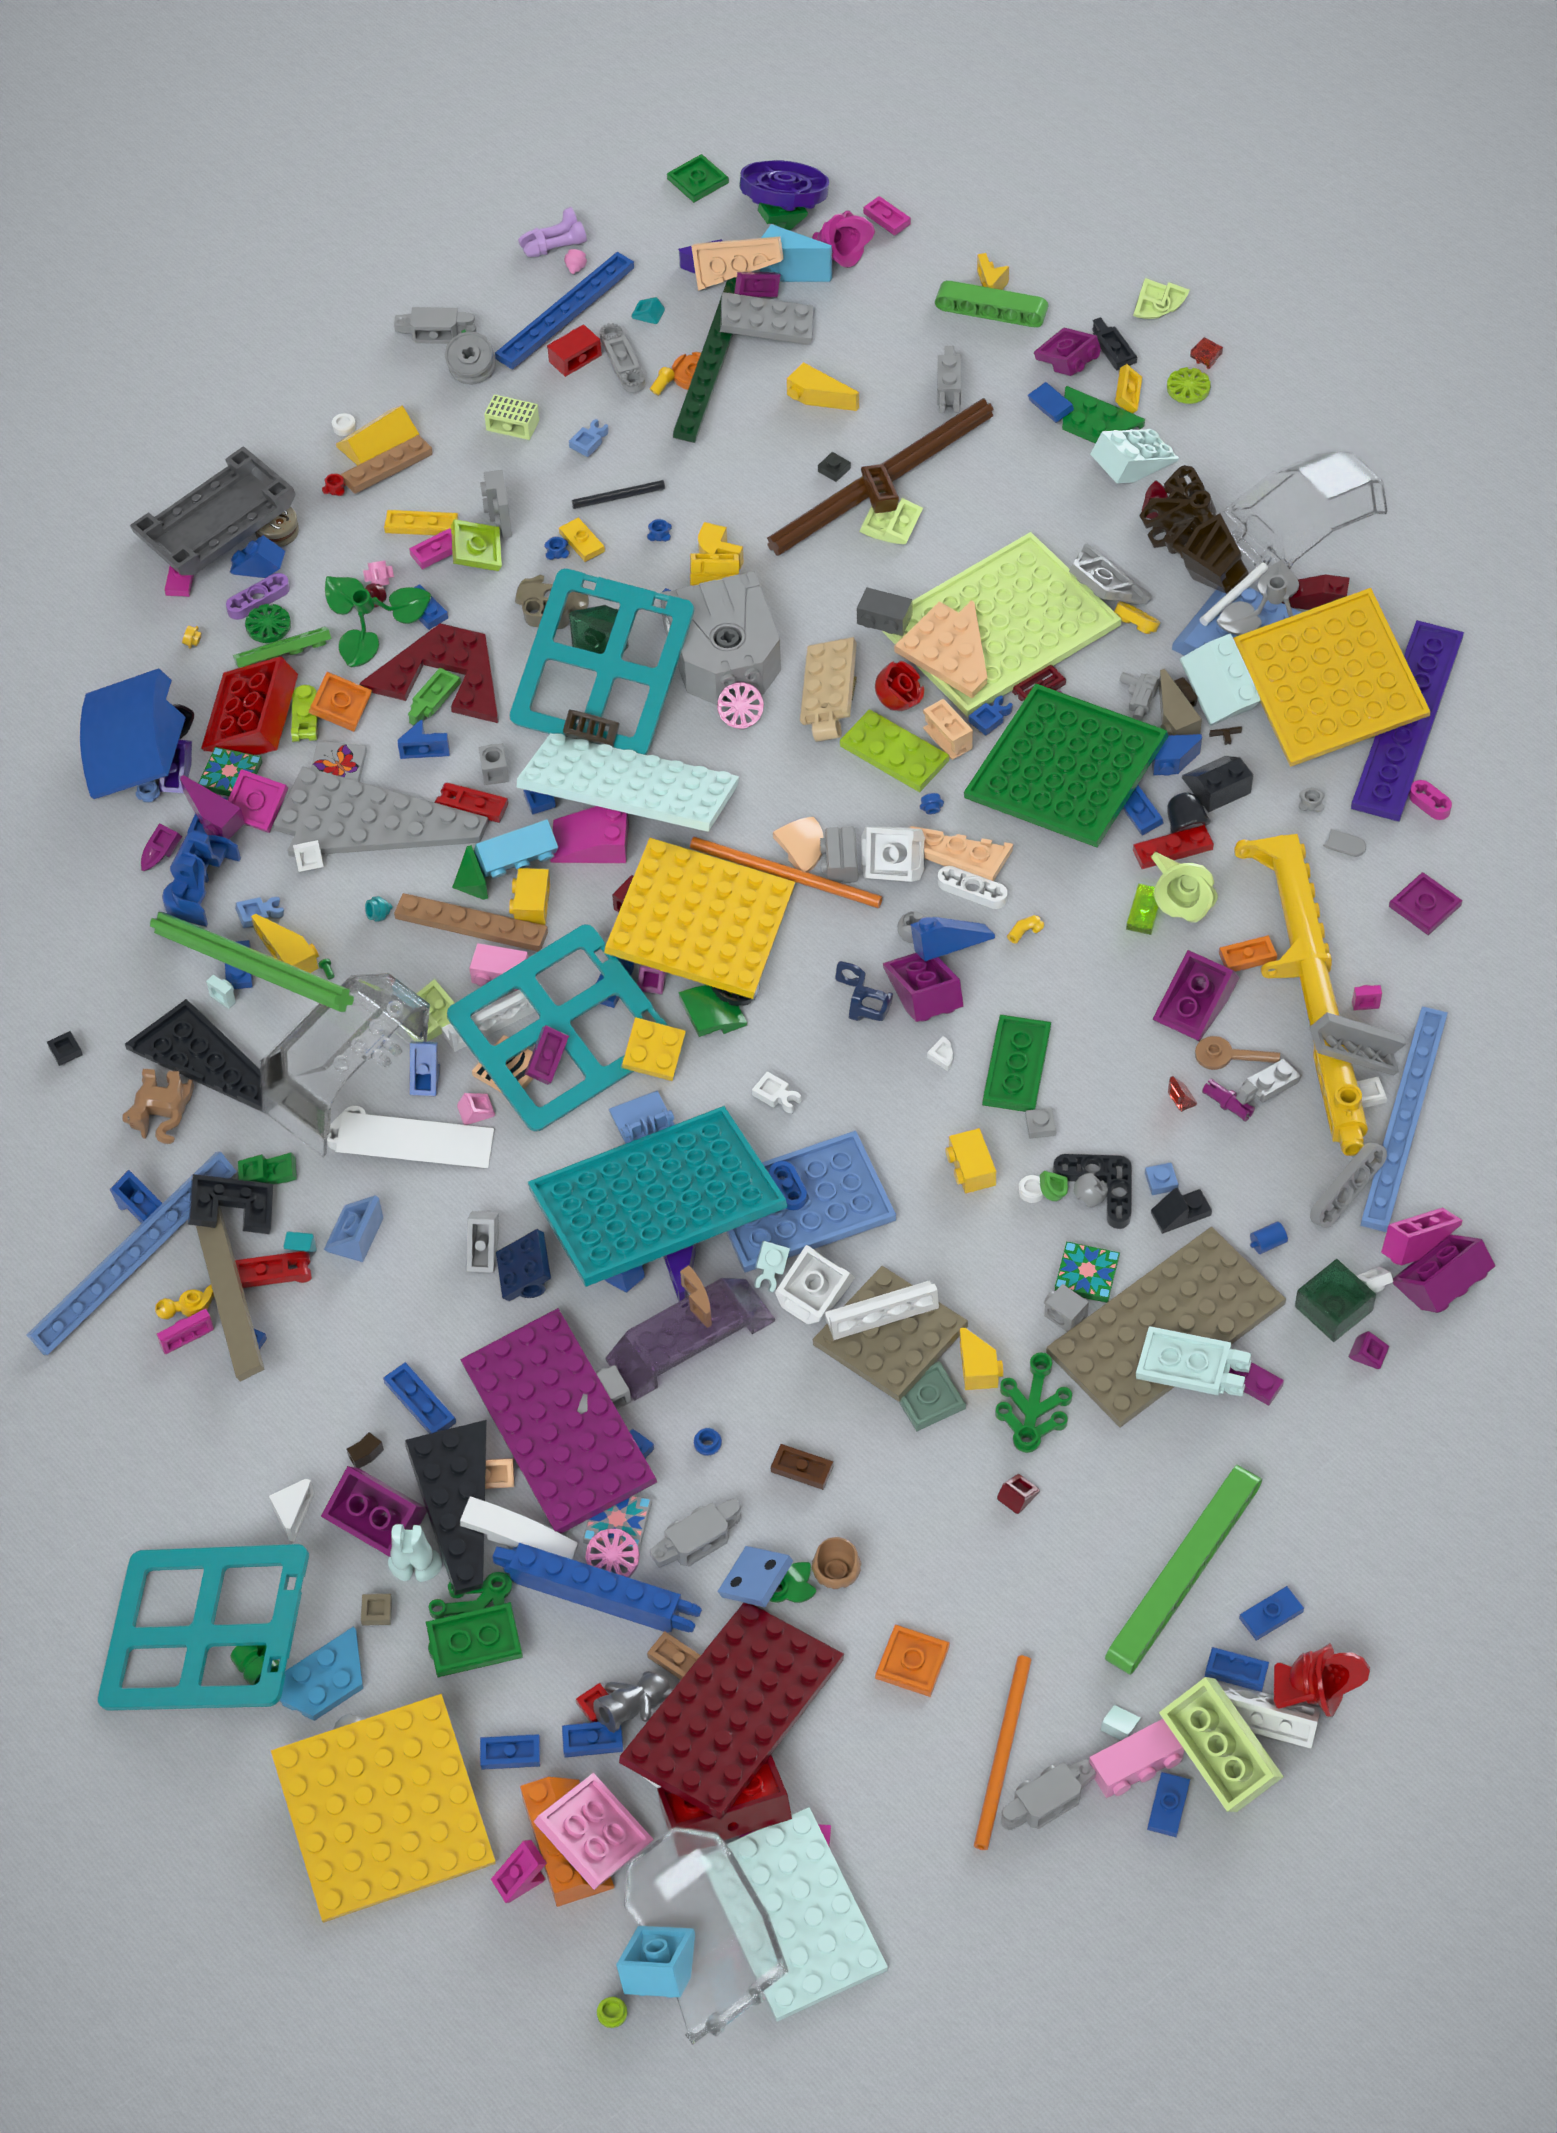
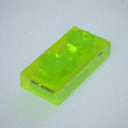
[1126,883,1159,935]

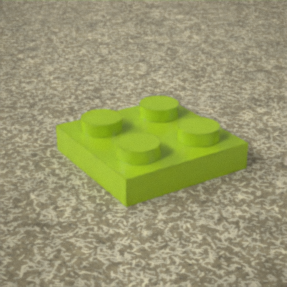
[451,519,502,571]

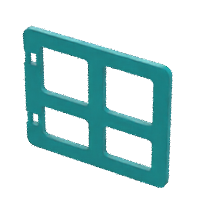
[509,568,695,755]
[447,924,668,1131]
[98,1544,309,1711]

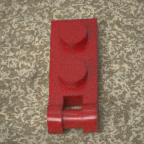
[434,783,508,823]
[235,1251,312,1288]

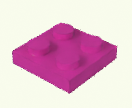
[228,769,288,833]

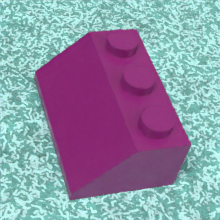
[1392,1234,1496,1313]
[321,1466,427,1557]

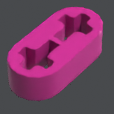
[1409,780,1452,820]

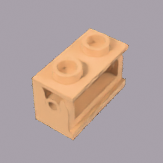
[923,699,973,760]

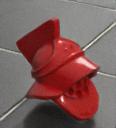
[1274,1643,1370,1717]

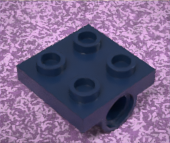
[496,1229,551,1302]

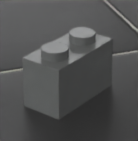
[857,587,912,636]

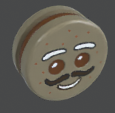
[255,506,299,547]

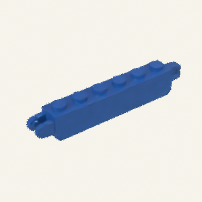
[492,1543,702,1633]

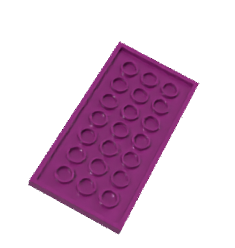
[460,1308,657,1534]

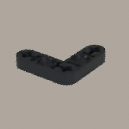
[1053,1154,1132,1229]

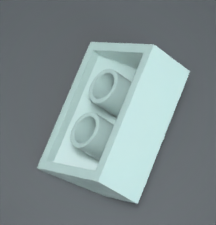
[1179,633,1261,726]

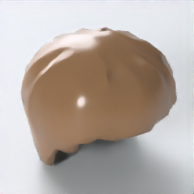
[811,1537,861,1589]

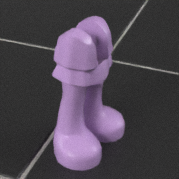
[518,207,587,257]

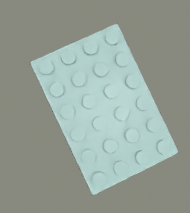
[700,1807,888,2022]

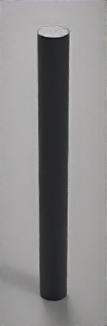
[571,480,665,509]

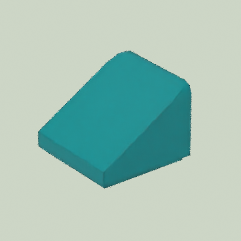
[631,297,665,324]
[283,1231,317,1252]

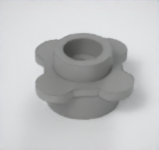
[1299,788,1324,812]

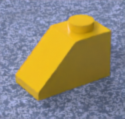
[959,1328,1003,1390]

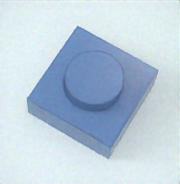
[1145,1163,1179,1195]

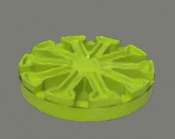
[1167,367,1211,404]

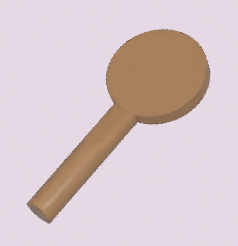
[1195,1036,1280,1070]

